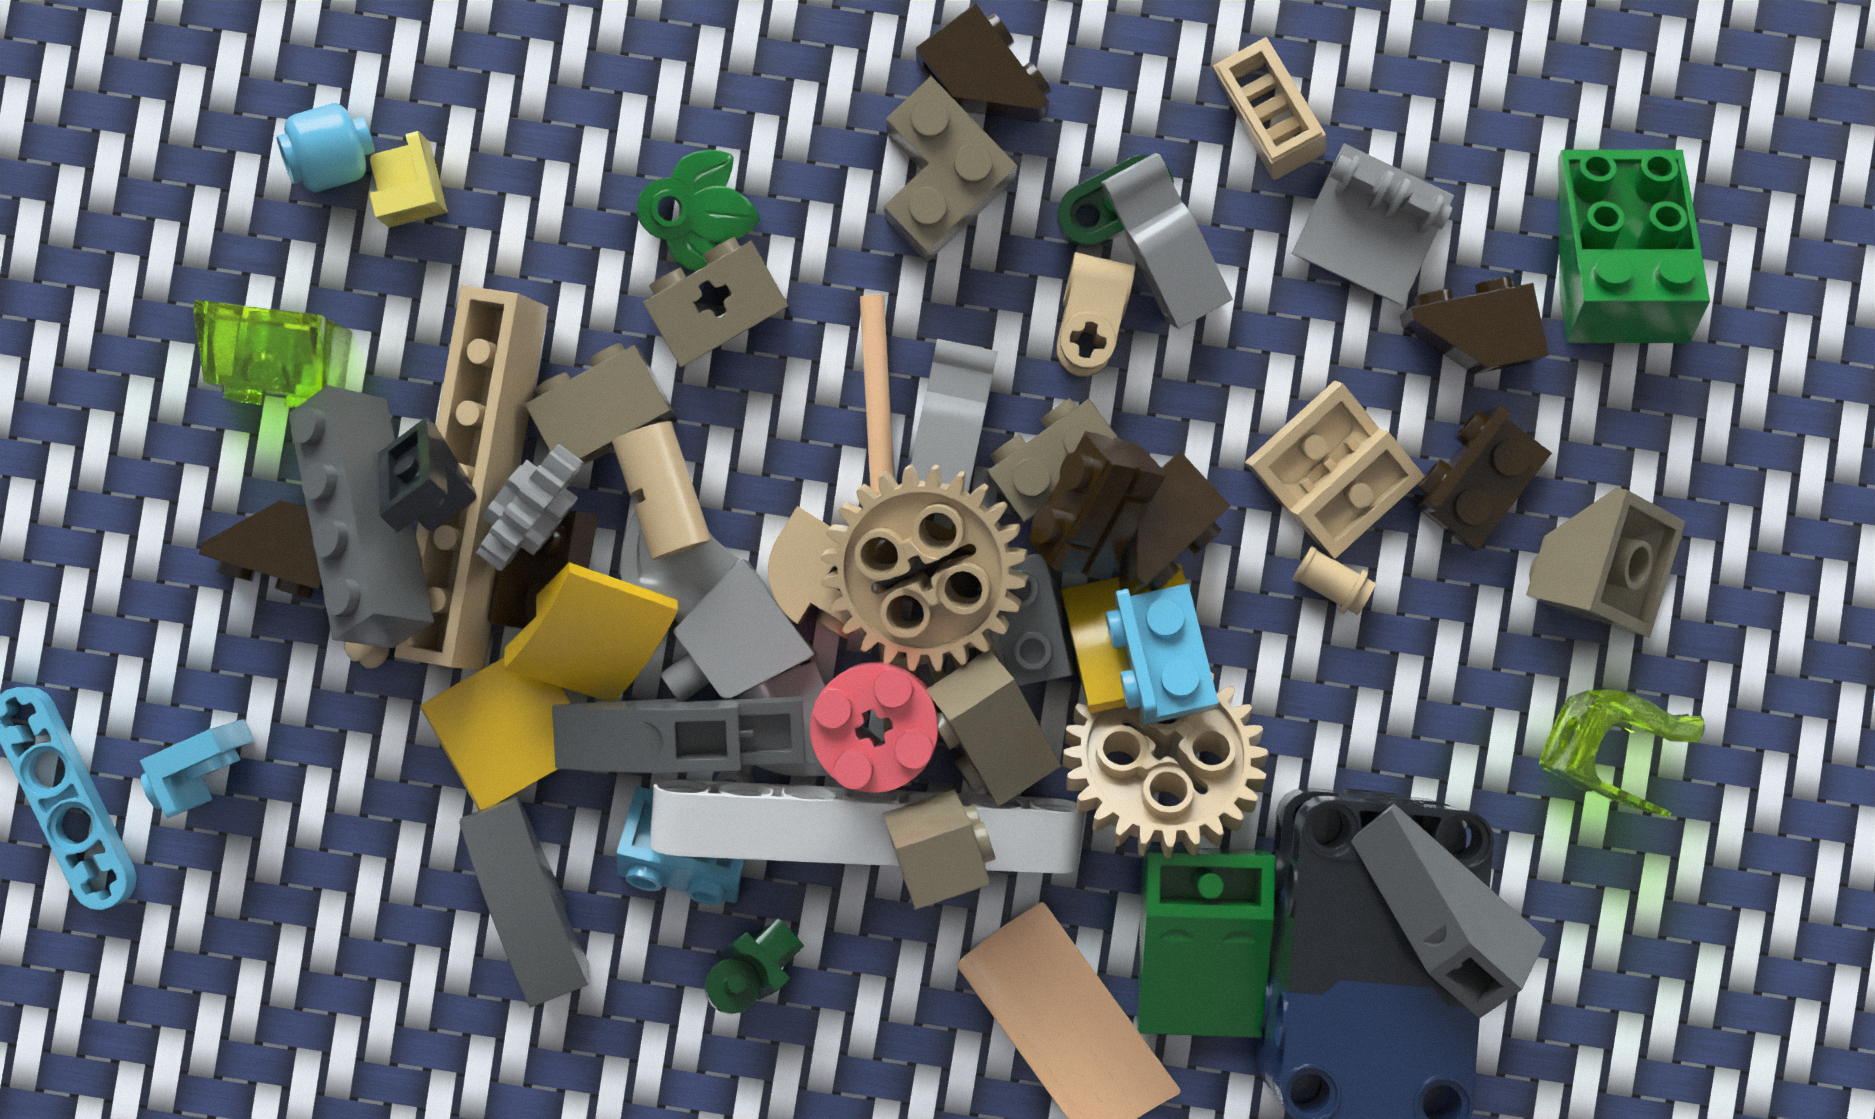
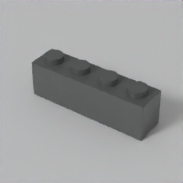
[288,385,434,648]

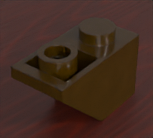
[916,3,1051,122]
[1400,276,1549,375]
[1119,451,1231,596]
[199,500,323,599]

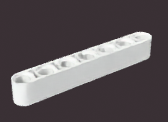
[650,779,1084,873]

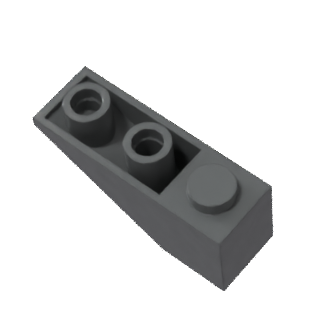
[1351,804,1546,1019]

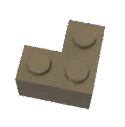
[884,76,1017,263]

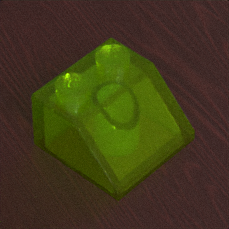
[193,300,352,409]

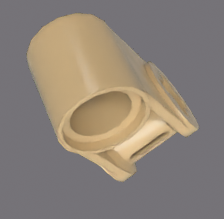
[1056,252,1135,377]

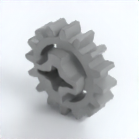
[476,444,584,571]

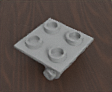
[1291,143,1455,306]

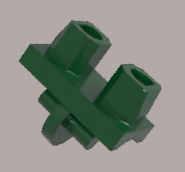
[704,918,804,1014]

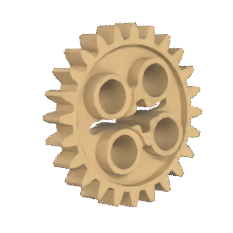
[821,464,1028,671]
[1062,672,1268,858]

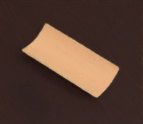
[957,902,1181,1119]

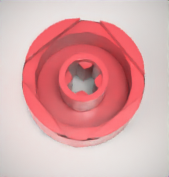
[810,661,939,793]

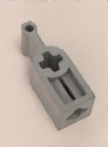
[1101,153,1233,329]
[910,339,998,492]

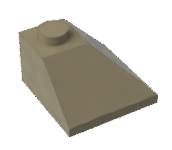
[1526,488,1686,638]

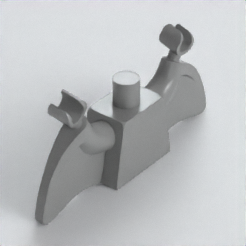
[620,511,881,783]

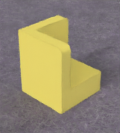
[369,131,448,228]

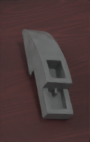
[552,696,805,773]

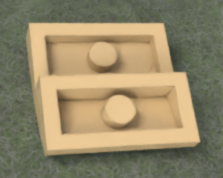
[1244,381,1425,559]

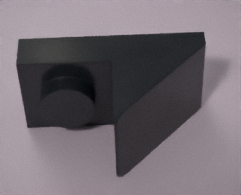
[378,417,476,532]

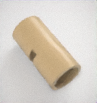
[612,421,711,560]

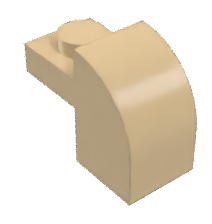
[768,506,867,640]

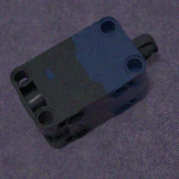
[1256,788,1494,1119]

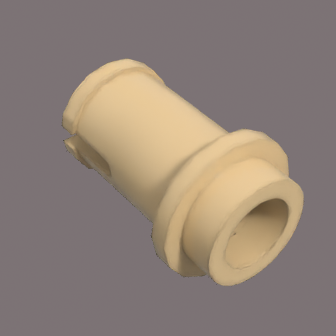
[1292,546,1376,615]

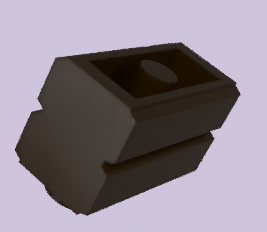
[1028,431,1167,581]

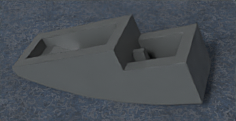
[459,796,589,1008]

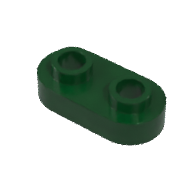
[1057,155,1174,248]

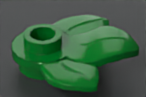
[637,150,760,272]

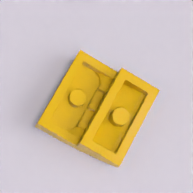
[504,562,678,702]
[1061,563,1187,714]
[420,657,571,811]

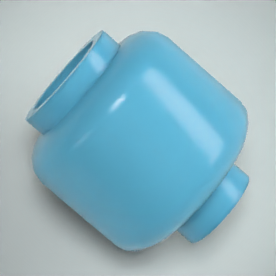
[276,103,375,193]

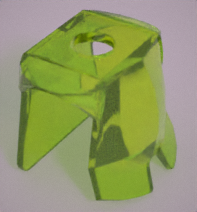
[1539,689,1705,817]

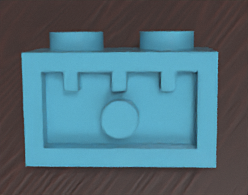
[1105,584,1219,725]
[140,719,254,818]
[616,786,746,905]

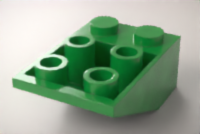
[1558,150,1710,343]
[1137,846,1275,1037]

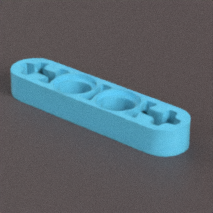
[0,687,137,910]

